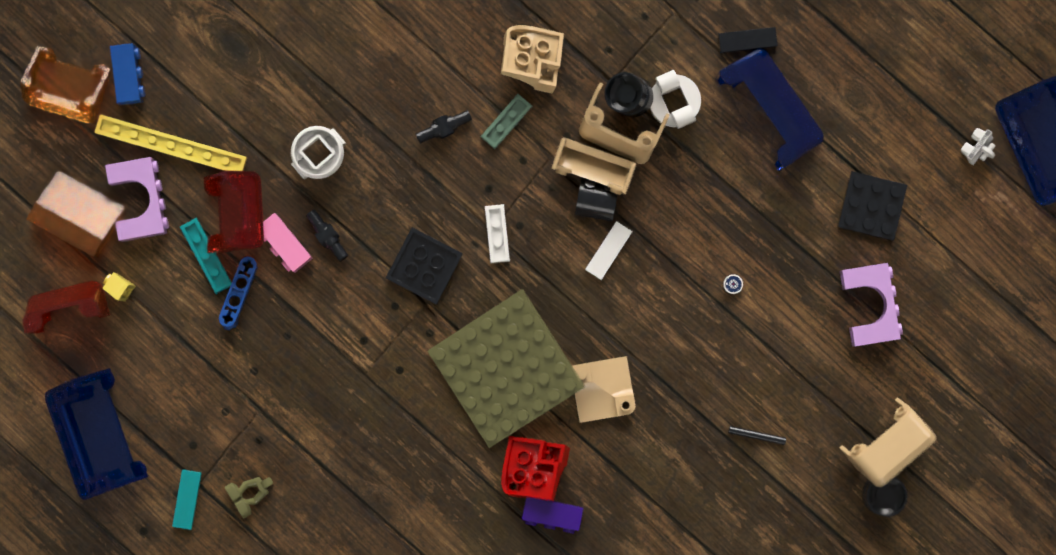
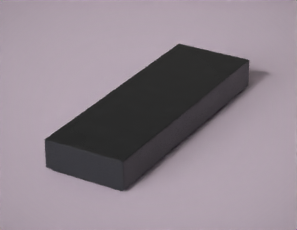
[718,27,778,53]

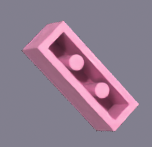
[257,213,313,273]

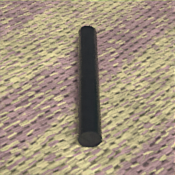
[728,426,786,445]

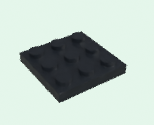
[837,171,907,241]
[386,227,463,305]

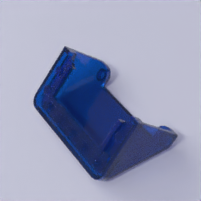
[715,49,824,172]
[995,76,1056,206]
[45,368,148,500]

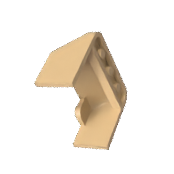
[579,83,670,164]
[552,137,636,195]
[839,397,936,487]

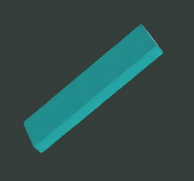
[180,218,232,294]

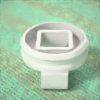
[650,70,701,129]
[291,126,346,179]

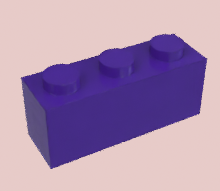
[522,497,583,533]

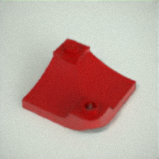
[501,436,570,501]

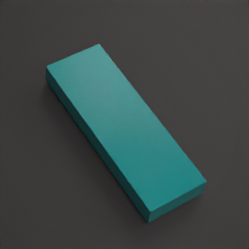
[172,469,202,530]

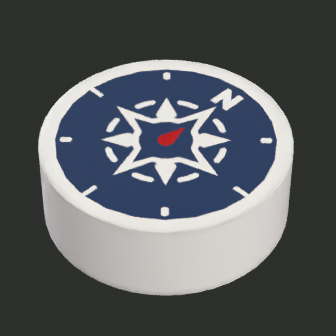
[723,275,743,294]

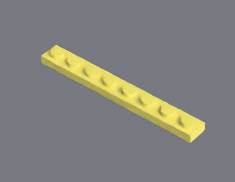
[94,115,247,176]

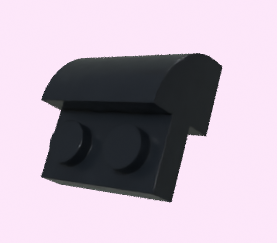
[575,177,617,221]

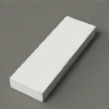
[485,204,510,263]
[585,221,632,280]

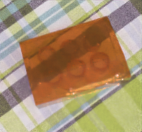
[26,171,126,258]

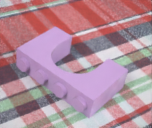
[105,157,169,242]
[840,263,903,347]

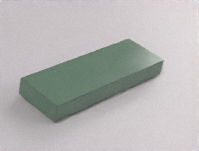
[480,94,532,149]

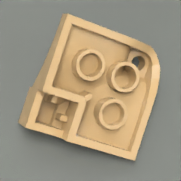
[501,25,564,93]
[573,356,635,423]

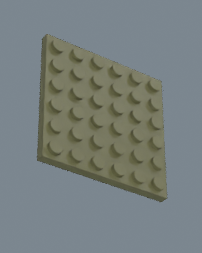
[428,289,585,448]

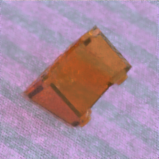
[20,46,111,123]

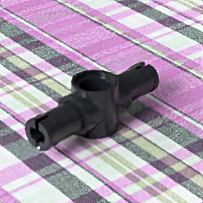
[415,110,472,144]
[306,209,349,262]

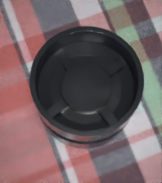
[604,72,653,117]
[862,477,908,517]

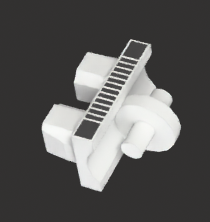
[961,128,995,165]

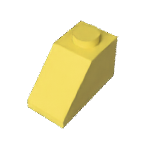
[103,272,136,302]

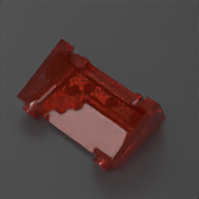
[204,170,264,253]
[23,281,110,335]

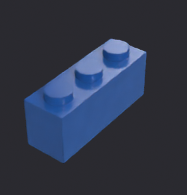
[110,43,145,105]

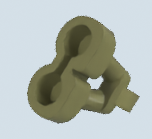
[225,477,273,519]

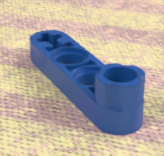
[219,257,258,330]

